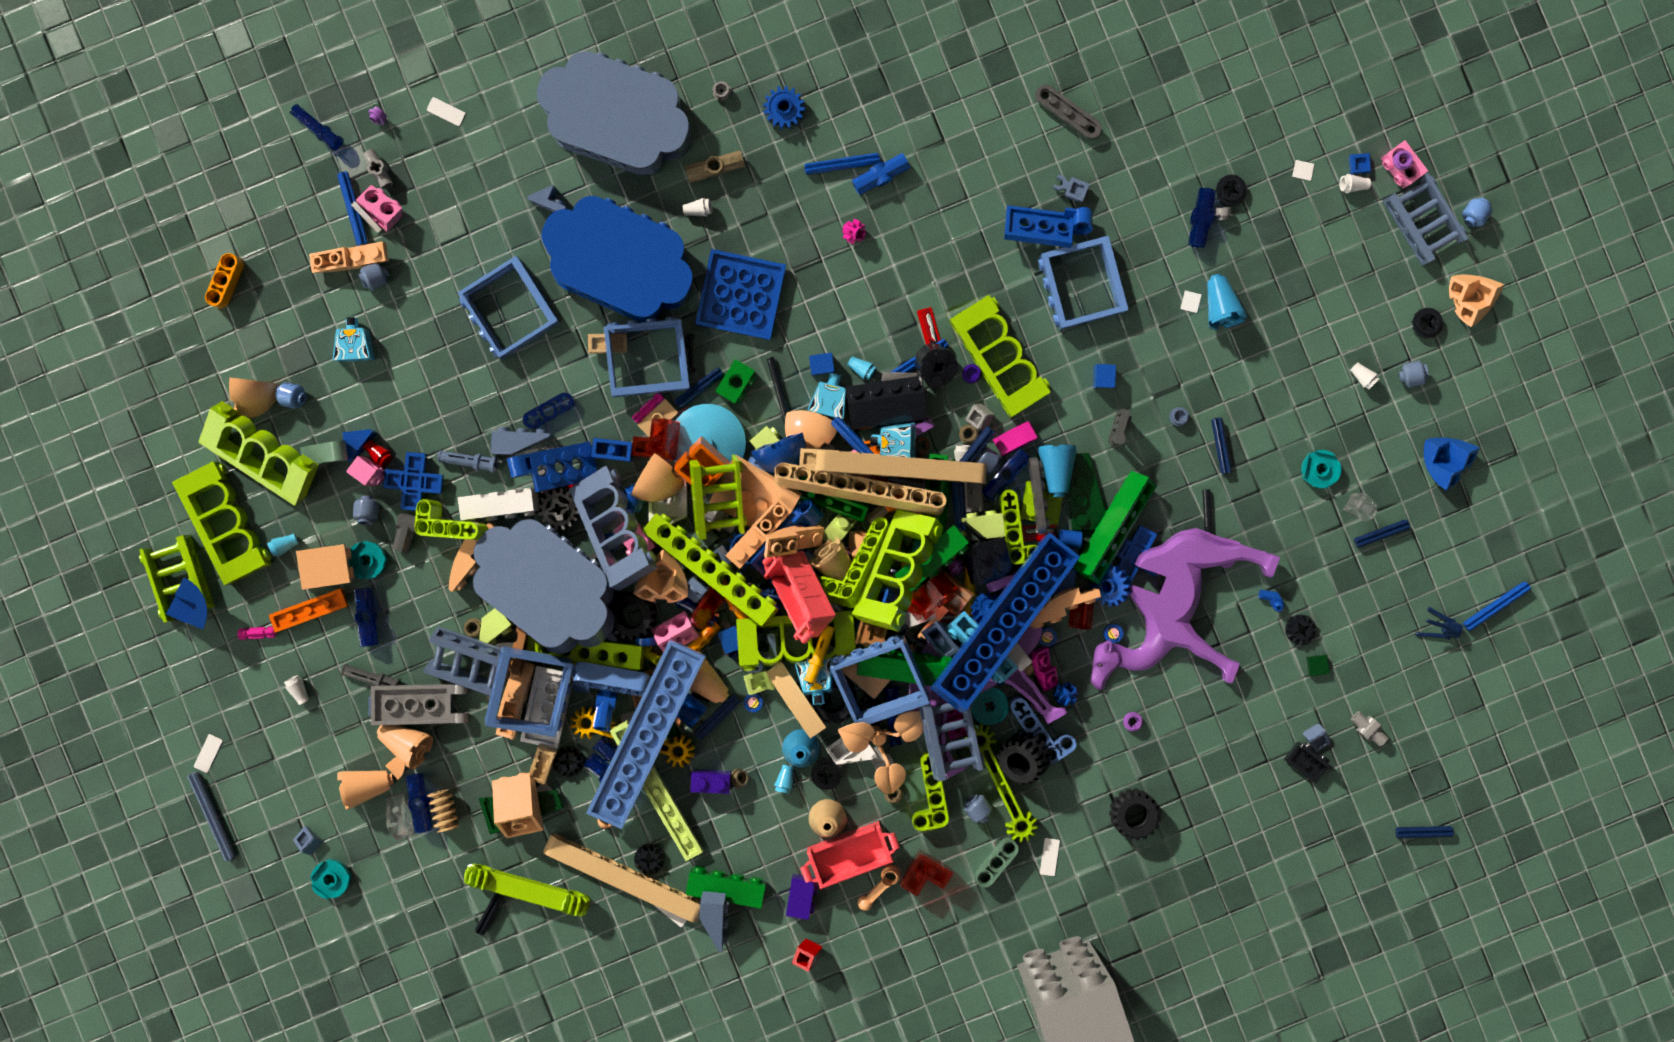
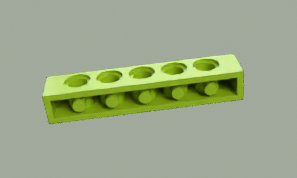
[527,635,645,671]

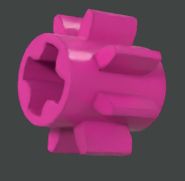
[842,219,866,244]

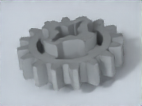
[538,489,579,530]

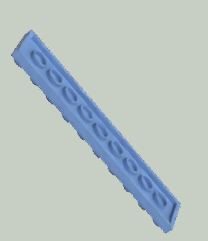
[586,639,705,829]

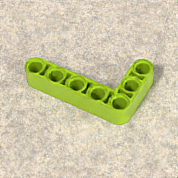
[816,517,890,608]

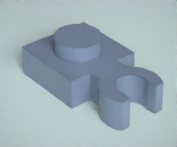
[1053,175,1089,203]

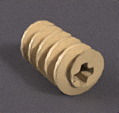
[427,789,459,832]

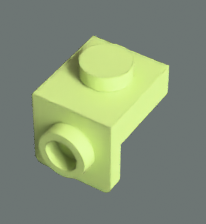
[743,669,775,695]

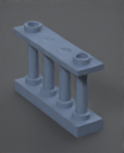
[1383,173,1468,266]
[423,626,501,696]
[919,703,984,782]

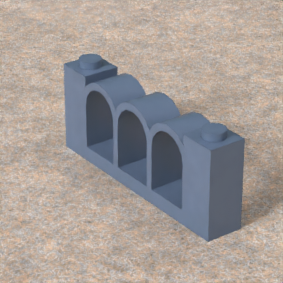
[569,465,658,591]

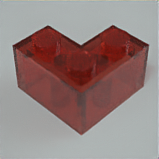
[631,418,680,460]
[908,572,958,621]
[900,849,954,897]

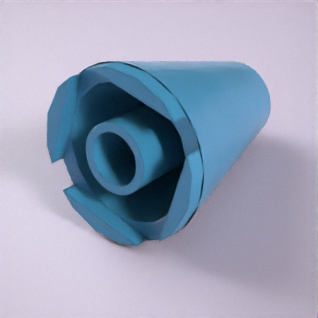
[1207,274,1247,330]
[1038,445,1077,497]
[782,729,820,768]

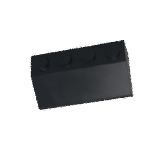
[846,376,928,431]

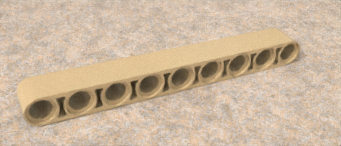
[815,451,987,484]
[774,463,947,516]
[543,833,700,923]

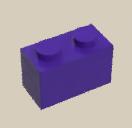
[690,769,731,794]
[786,874,818,920]

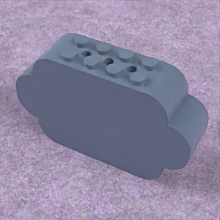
[537,51,692,176]
[473,519,615,654]

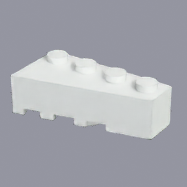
[458,487,541,523]

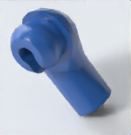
[1258,590,1284,612]

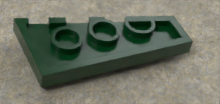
[1070,453,1105,530]
[478,790,564,835]

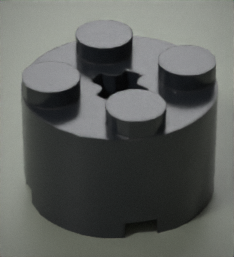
[914,343,958,387]

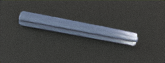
[188,772,236,861]

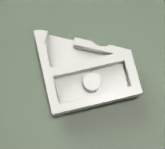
[826,738,878,765]

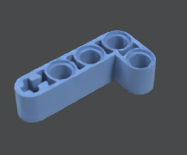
[572,662,651,696]
[1009,696,1076,764]

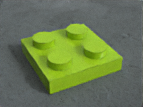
[1020,481,1063,525]

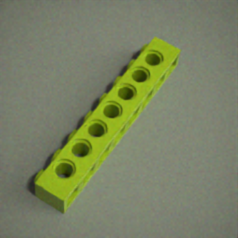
[642,513,779,628]

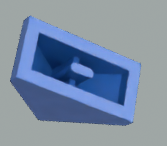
[342,429,378,462]

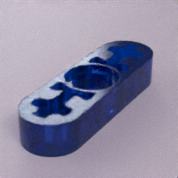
[523,393,575,429]

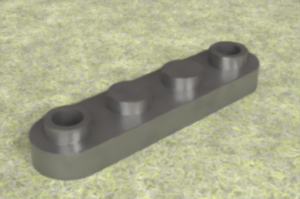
[1035,85,1102,140]
[1028,457,1050,535]

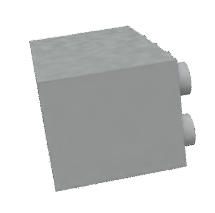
[1017,936,1134,1042]

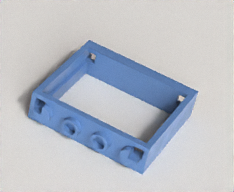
[1038,236,1128,330]
[458,256,560,360]
[603,317,689,398]
[830,635,930,724]
[485,646,575,737]

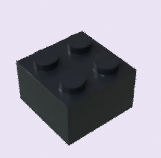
[963,537,1014,585]

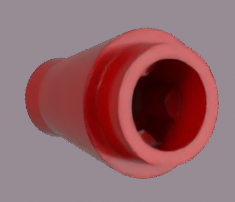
[364,440,393,467]

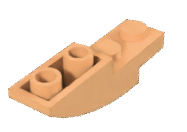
[309,241,389,273]
[725,498,792,569]
[449,522,497,592]
[764,525,824,558]
[1029,587,1101,629]
[496,662,535,740]

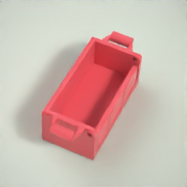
[762,551,836,644]
[800,821,900,889]

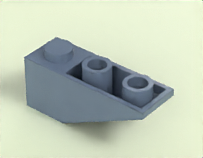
[491,427,553,455]
[700,891,729,952]

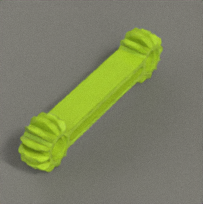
[963,723,1038,843]
[464,863,590,917]

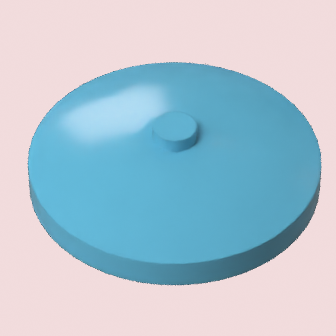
[669,404,746,478]

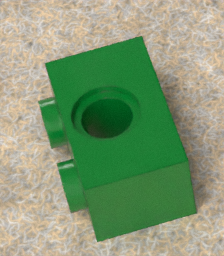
[715,359,757,405]

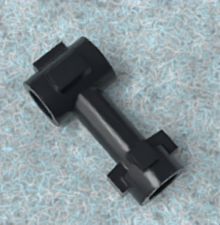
[892,623,927,652]

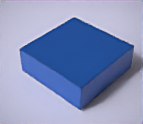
[1349,153,1371,175]

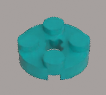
[1301,450,1341,488]
[349,541,388,579]
[970,687,1009,725]
[311,859,352,899]

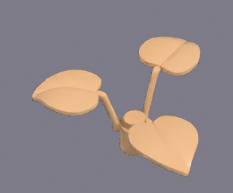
[838,710,923,794]

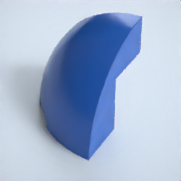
[751,432,806,476]
[1424,437,1480,490]
[166,578,207,629]

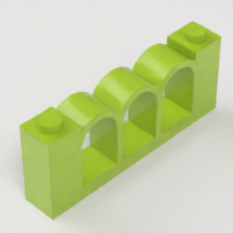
[949,295,1051,418]
[198,401,319,506]
[172,461,272,585]
[852,509,944,632]
[736,611,856,671]

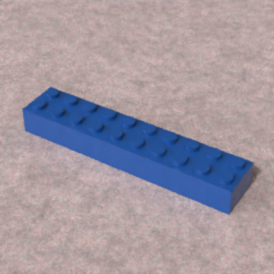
[930,533,1080,713]

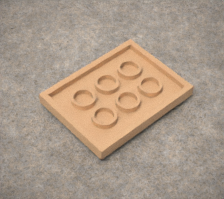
[709,455,802,527]

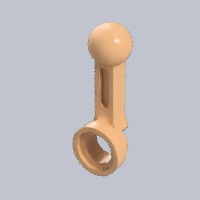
[858,865,901,911]

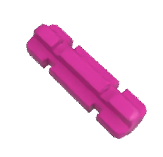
[632,393,665,424]
[237,626,277,640]

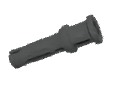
[341,664,401,686]

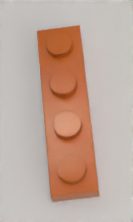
[269,588,349,633]

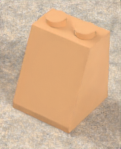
[296,544,355,590]
[492,773,544,838]

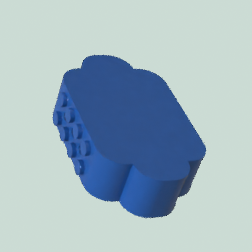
[541,196,693,322]

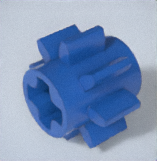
[1053,682,1079,706]

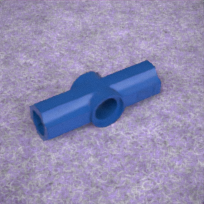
[852,153,910,196]
[593,689,617,732]

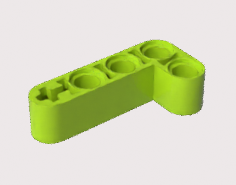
[999,490,1037,564]
[414,499,489,540]
[912,751,949,831]

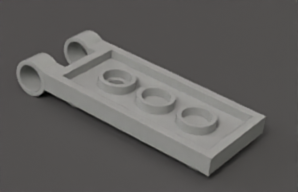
[371,684,469,725]

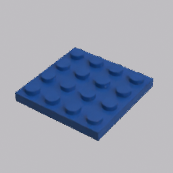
[695,249,786,341]

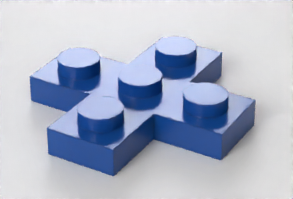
[383,452,444,511]
[1116,525,1157,583]

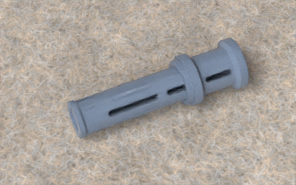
[437,450,498,473]

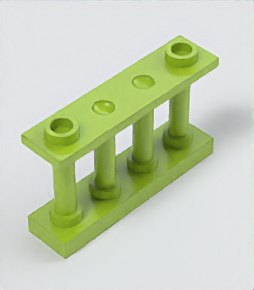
[689,455,747,540]
[139,535,215,623]

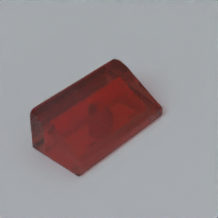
[691,587,723,630]
[1068,590,1094,630]

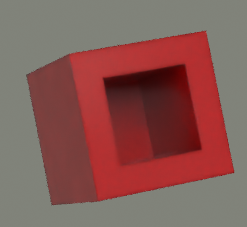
[792,938,822,972]

